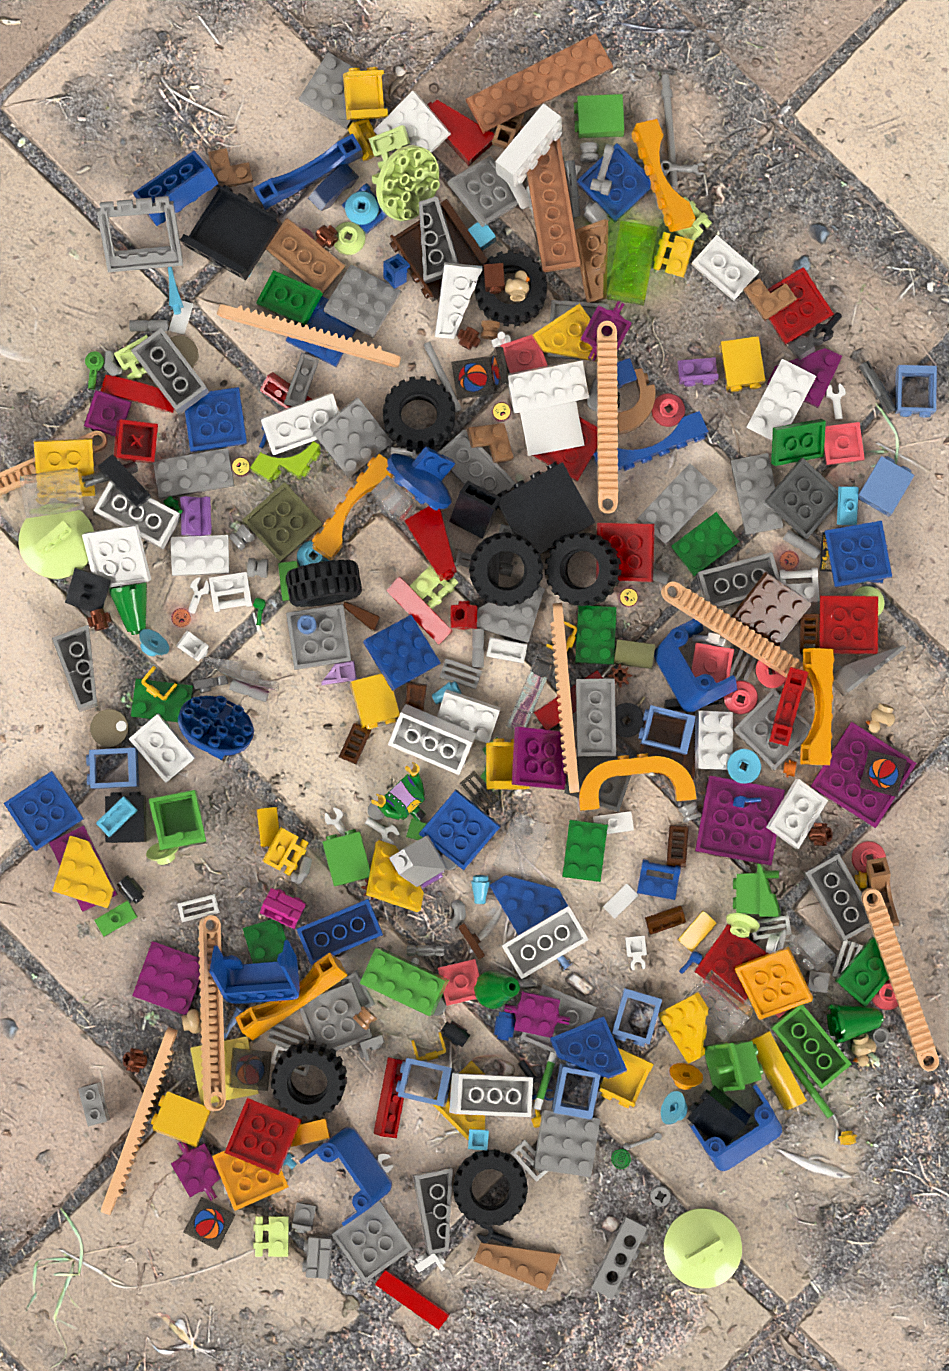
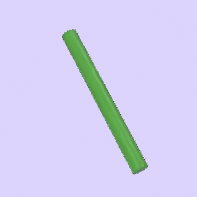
[782,1050,833,1119]

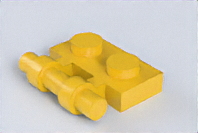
[653,232,695,278]
[262,827,309,876]

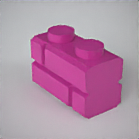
[260,888,306,929]

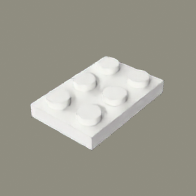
[691,235,759,301]
[171,535,230,576]
[437,689,501,743]
[695,711,733,770]
[129,714,196,783]
[766,779,828,849]

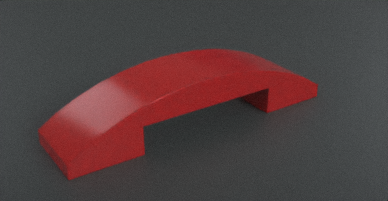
[101,375,174,414]
[769,667,809,746]

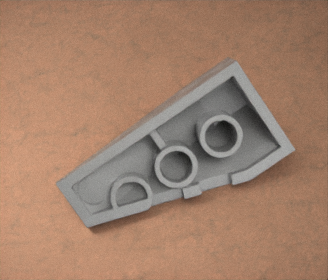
[833,645,906,696]

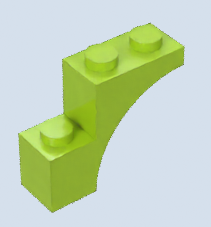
[250,441,321,483]

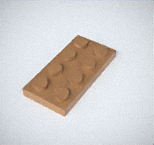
[266,218,345,294]

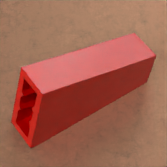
[427,100,495,166]
[404,506,457,582]

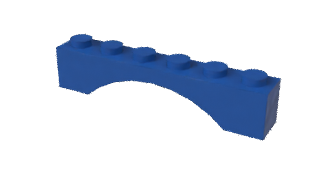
[254,134,363,210]
[593,411,708,471]

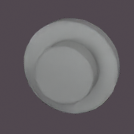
[367,803,385,820]
[870,1027,890,1046]

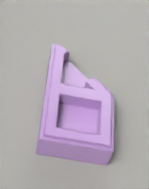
[321,661,357,685]

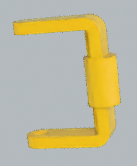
[546,621,577,651]
[141,666,178,700]
[411,1032,446,1061]

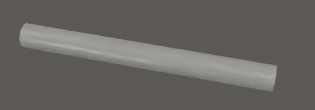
[424,342,462,413]

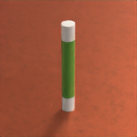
[533,1052,557,1110]

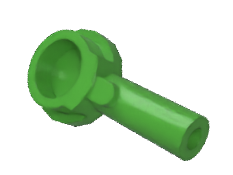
[85,351,104,390]

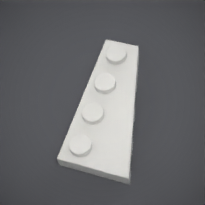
[435,262,483,339]

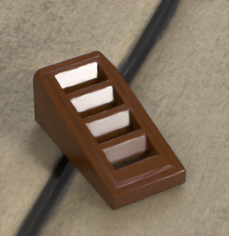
[343,602,380,632]
[799,614,820,654]
[339,723,371,765]
[666,825,689,867]

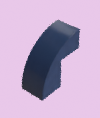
[308,164,359,211]

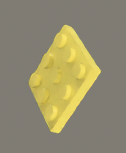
[190,1036,259,1105]

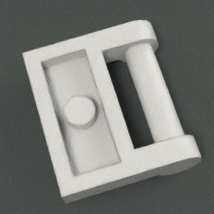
[778,567,820,603]
[209,572,252,612]

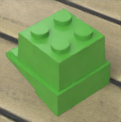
[149,790,206,850]
[733,864,781,917]
[703,1040,763,1092]

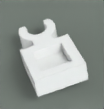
[625,936,647,970]

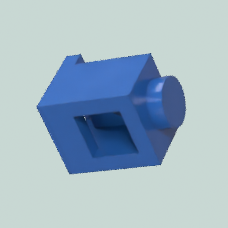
[383,253,410,289]

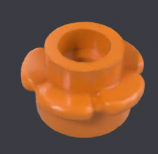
[783,759,797,777]

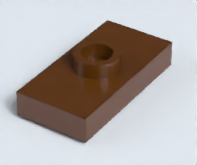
[405,682,427,711]
[645,905,686,935]
[459,923,485,959]

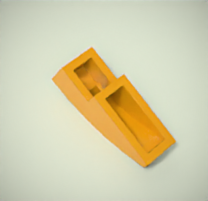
[291,1117,331,1147]

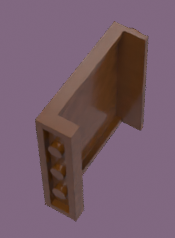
[389,199,487,302]

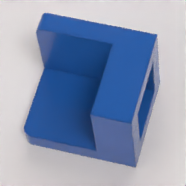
[617,358,637,389]

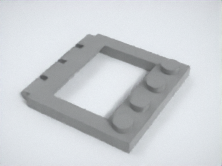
[97,196,183,272]

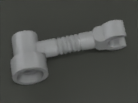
[590,144,614,196]
[660,160,705,176]

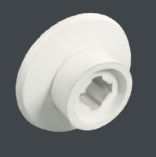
[766,930,786,954]

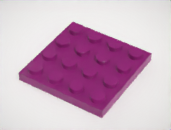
[810,722,917,828]
[695,775,785,866]

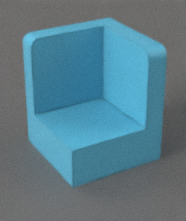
[468,222,496,251]
[468,1129,489,1151]

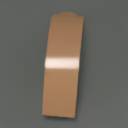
[492,113,525,149]
[617,368,656,435]
[866,857,899,927]

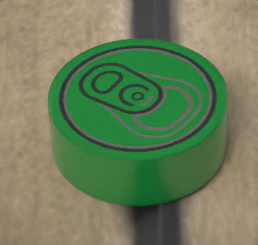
[611,1149,631,1169]

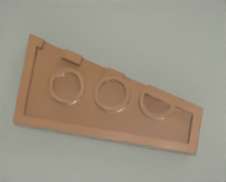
[575,219,608,303]
[474,1242,561,1291]

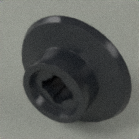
[615,703,644,737]

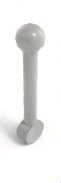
[623,1132,662,1151]

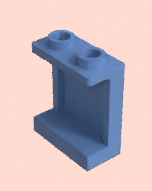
[858,456,915,517]

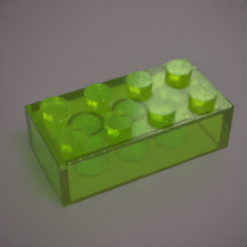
[607,220,658,306]

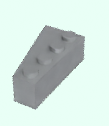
[419,196,459,284]
[52,625,98,712]
[412,1167,453,1255]

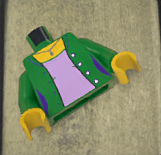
[371,762,426,822]

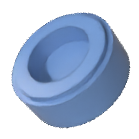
[297,615,317,635]

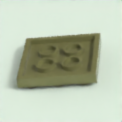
[242,482,323,563]

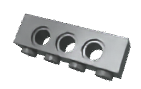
[591,1215,649,1299]

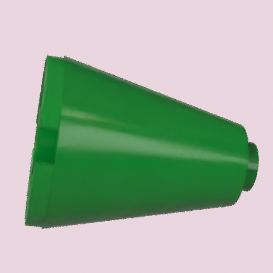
[109,582,147,635]
[474,970,520,1009]
[827,1004,884,1044]

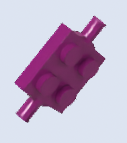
[580,301,632,361]
[504,991,570,1038]
[171,1141,221,1201]

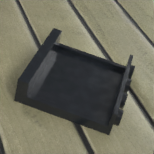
[180,184,282,281]
[497,461,596,554]

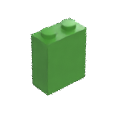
[574,94,624,138]
[322,829,370,887]

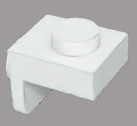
[176,631,209,661]
[415,1253,446,1272]

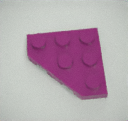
[766,348,842,408]

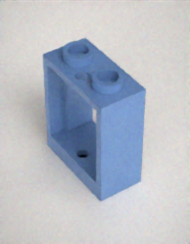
[895,365,937,418]
[638,705,696,755]
[86,748,139,789]
[611,988,662,1047]
[396,1058,454,1107]
[551,1062,601,1119]

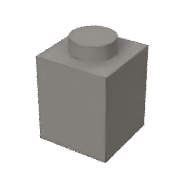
[806,970,829,993]

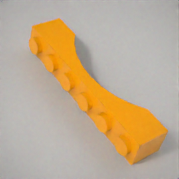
[632,119,696,232]
[312,454,394,560]
[800,648,834,765]
[235,953,348,1040]

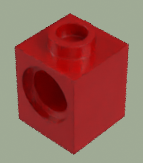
[451,601,477,630]

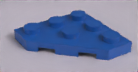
[489,875,568,935]
[550,1016,627,1079]

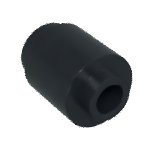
[117,875,145,904]
[441,1020,471,1047]

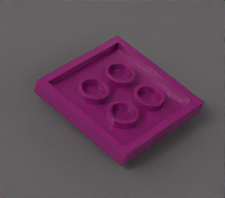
[512,727,566,790]
[132,941,200,1015]

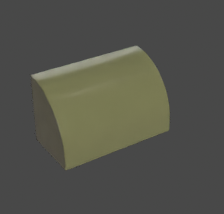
[614,639,655,669]

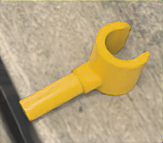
[531,1100,541,1128]

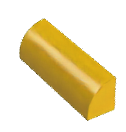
[749,1030,807,1111]

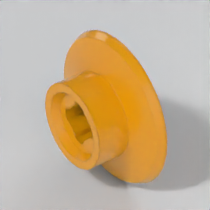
[669,1063,703,1090]

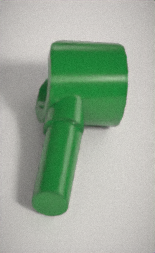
[163,495,183,514]
[253,598,266,626]

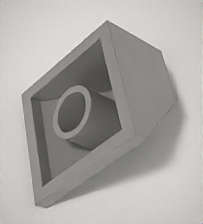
[389,835,448,887]

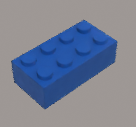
[133,150,219,226]
[296,899,384,965]

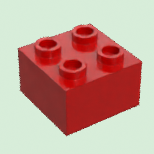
[114,419,158,464]

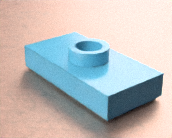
[837,486,859,525]
[96,796,138,837]

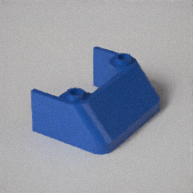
[654,619,737,712]
[209,940,300,1004]
[688,1082,782,1171]
[299,1127,392,1226]

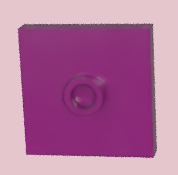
[84,390,132,437]

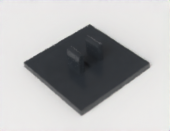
[65,567,111,612]

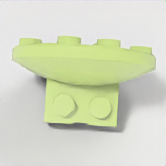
[372,145,440,221]
[19,503,94,579]
[663,1208,742,1288]

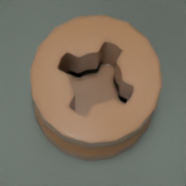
[480,320,500,340]
[353,1006,377,1030]

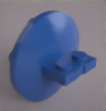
[386,447,456,511]
[178,696,254,760]

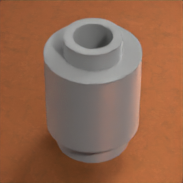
[583,202,610,224]

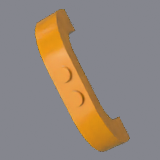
[579,753,696,811]

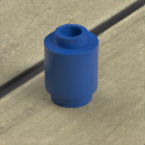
[494,1012,516,1041]

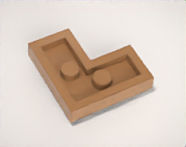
[208,148,253,190]
[743,278,797,321]
[467,423,514,463]

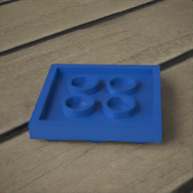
[577,143,651,223]
[286,296,357,367]
[185,387,247,452]
[825,521,892,588]
[363,615,441,691]
[4,771,84,851]
[419,789,501,870]

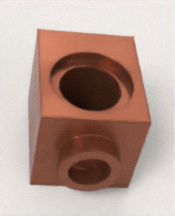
[484,263,505,294]

